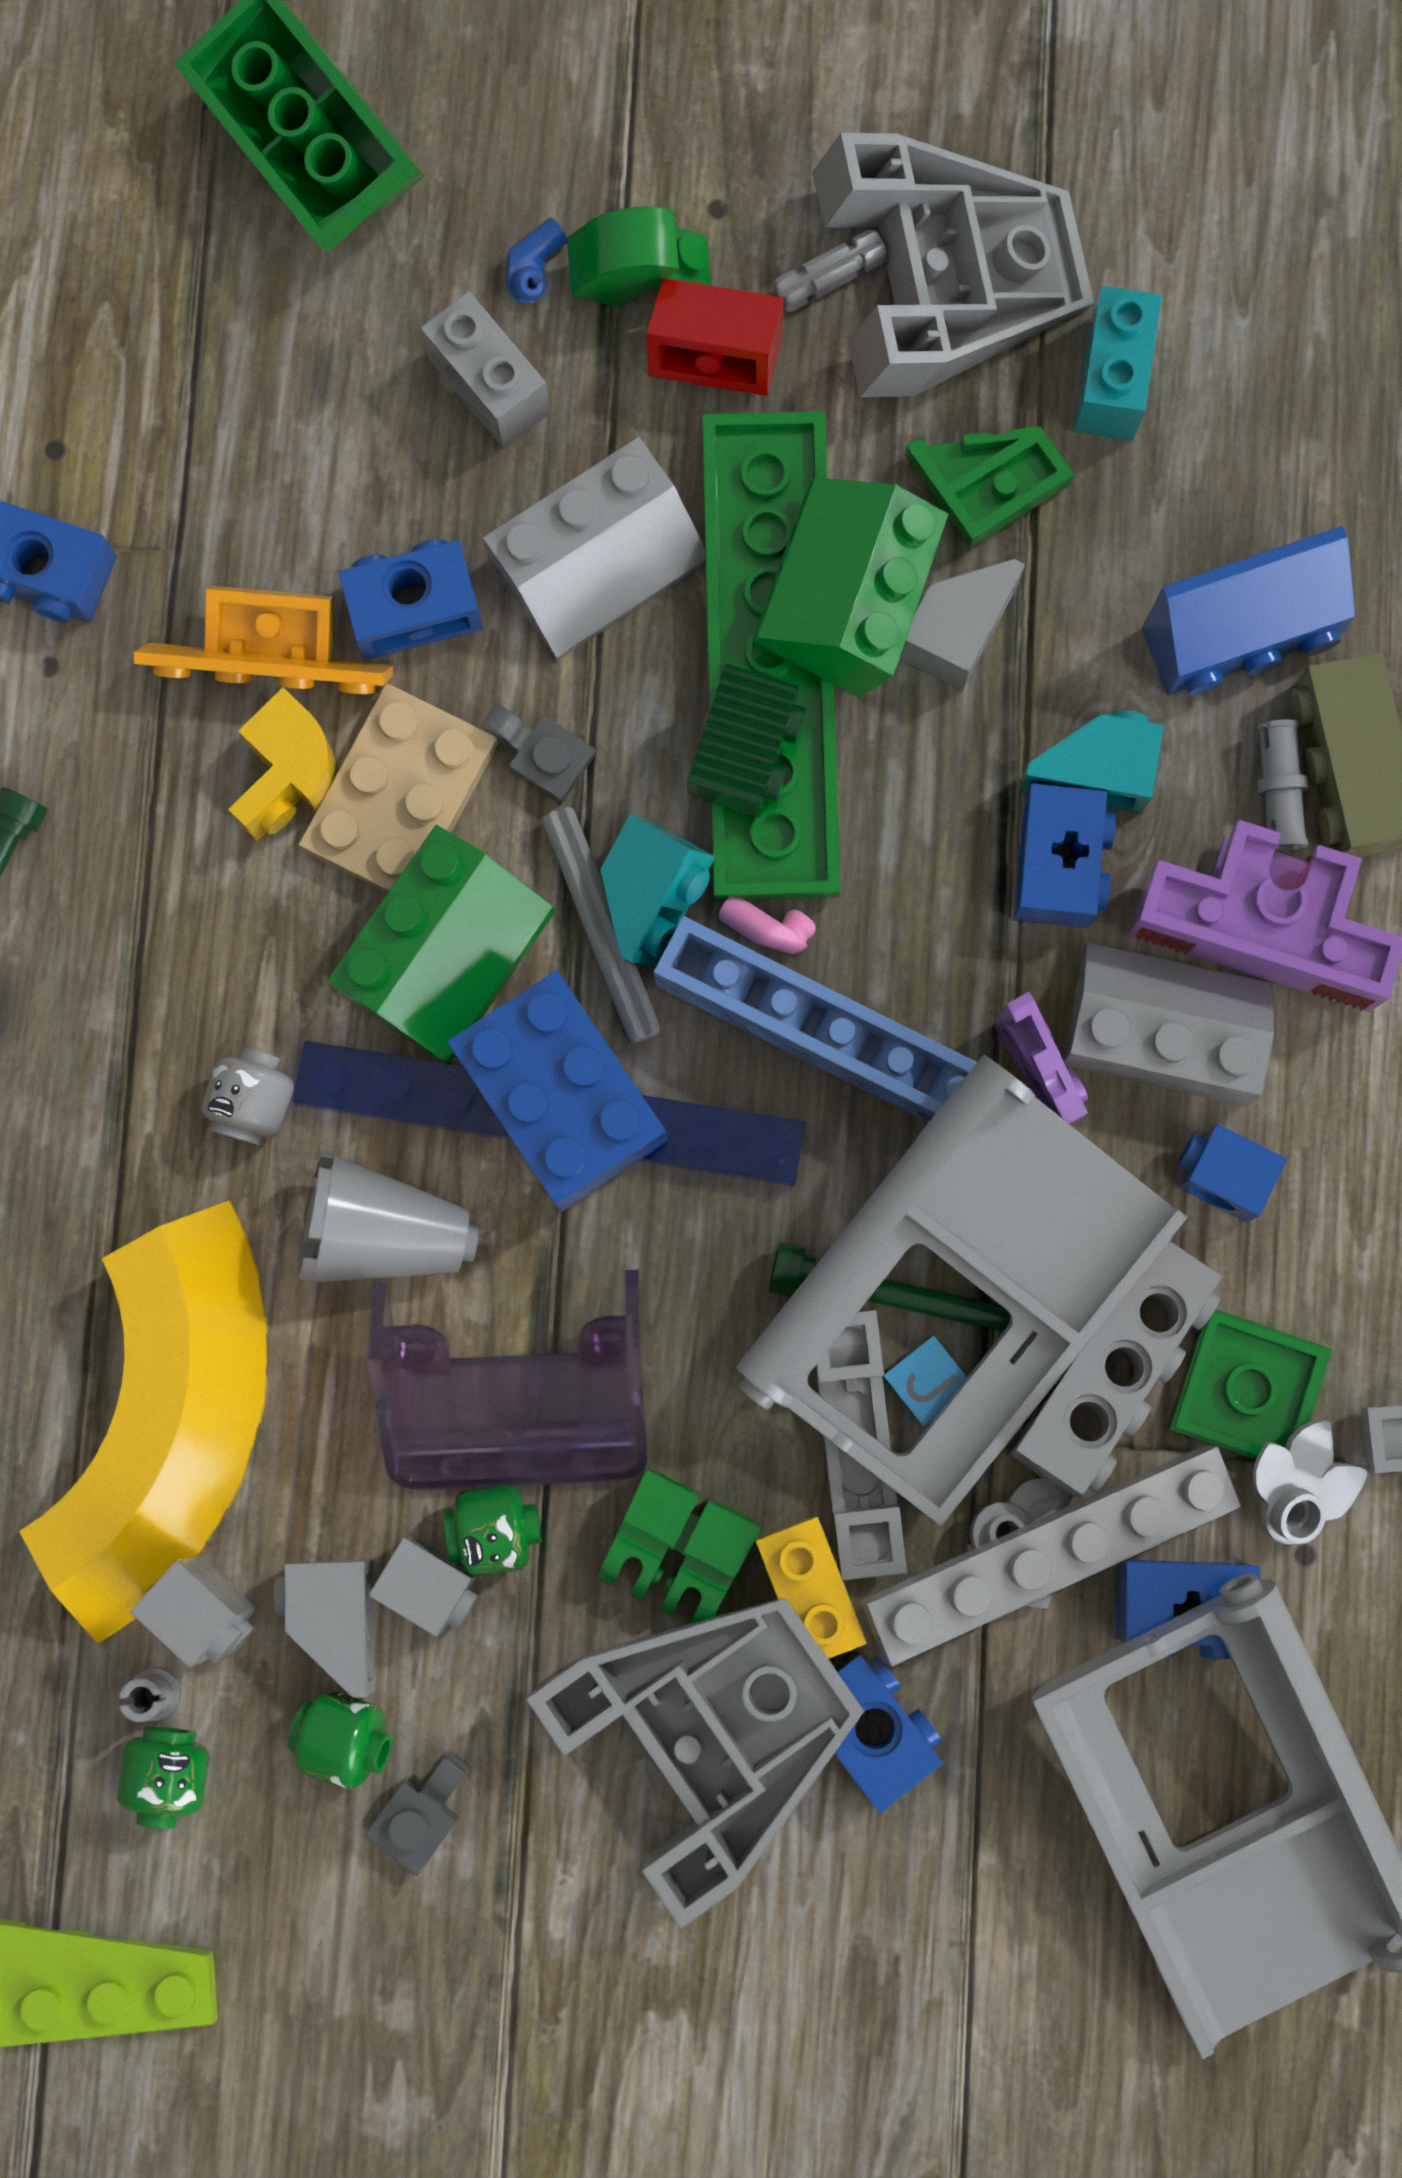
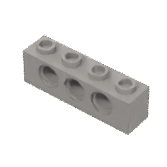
[1007,1242,1223,1498]

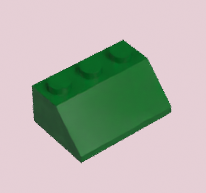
[752,477,949,697]
[327,824,556,1066]

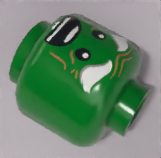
[444,1484,542,1576]
[288,1691,393,1789]
[117,1726,209,1829]

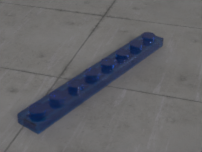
[293,1041,806,1187]

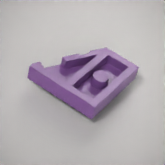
[993,992,1088,1125]

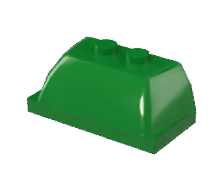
[174,0,425,253]

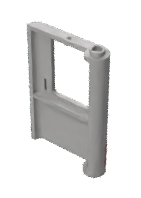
[736,1055,1188,1526]
[1032,1574,1402,2059]

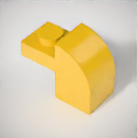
[228,687,337,842]

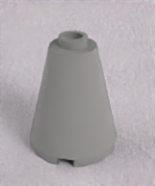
[298,1152,479,1283]

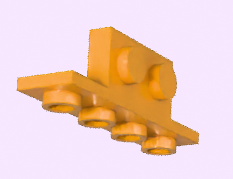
[133,586,394,694]

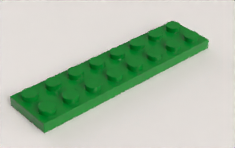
[703,411,841,901]

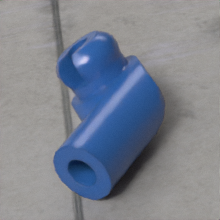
[506,217,567,304]

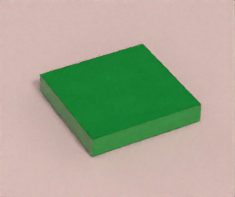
[1166,1309,1332,1461]

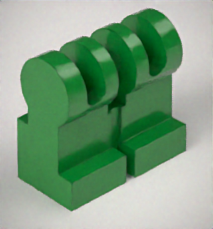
[597,1467,762,1624]

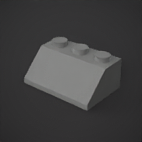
[483,437,706,661]
[1062,942,1274,1106]

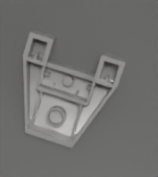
[812,132,1094,398]
[526,1597,864,1928]

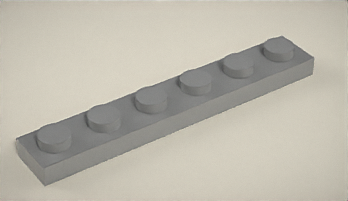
[860,1444,1241,1667]

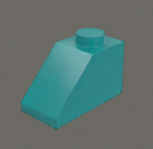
[1019,710,1164,814]

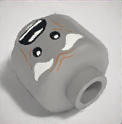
[201,1048,294,1146]

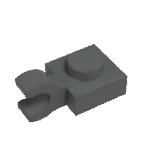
[482,703,595,805]
[364,1751,471,1876]

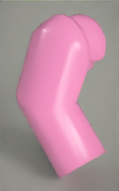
[719,897,816,955]

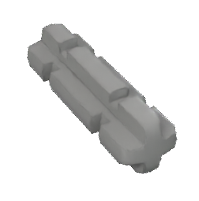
[773,230,887,312]

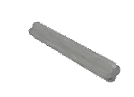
[543,807,660,1043]

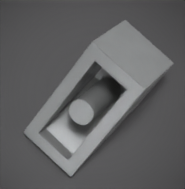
[900,559,1025,690]
[274,1559,375,1698]

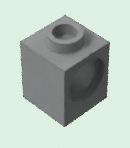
[368,1536,479,1637]

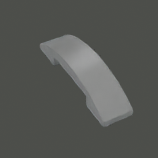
[815,1310,907,1580]

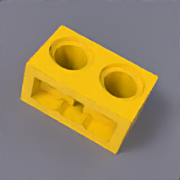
[755,1515,867,1659]

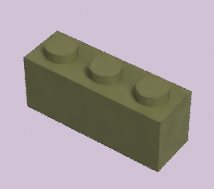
[1290,652,1402,857]

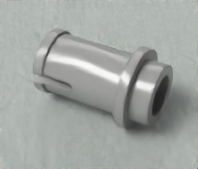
[119,1668,181,1722]

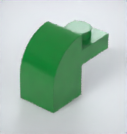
[567,207,711,308]

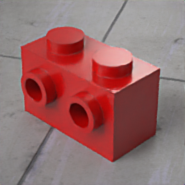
[646,278,784,396]

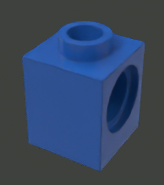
[1177,1124,1287,1222]

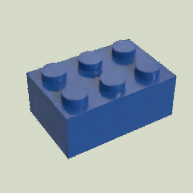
[447,970,667,1213]

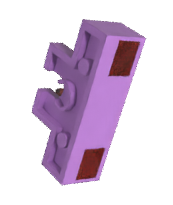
[1127,819,1402,1012]

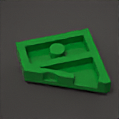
[905,426,1075,548]

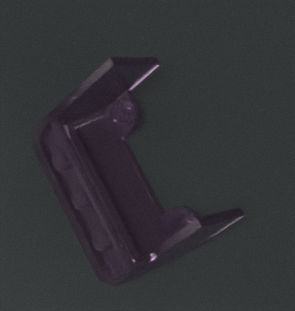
[367,1269,648,1490]

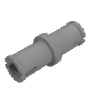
[1257,719,1309,851]

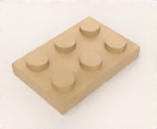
[299,683,499,893]

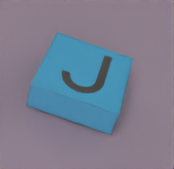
[882,1336,967,1427]

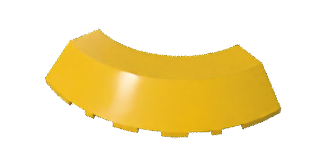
[19,1200,269,1644]

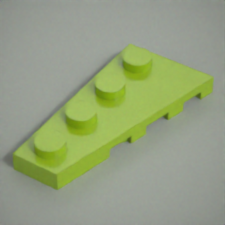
[0,1919,218,2047]

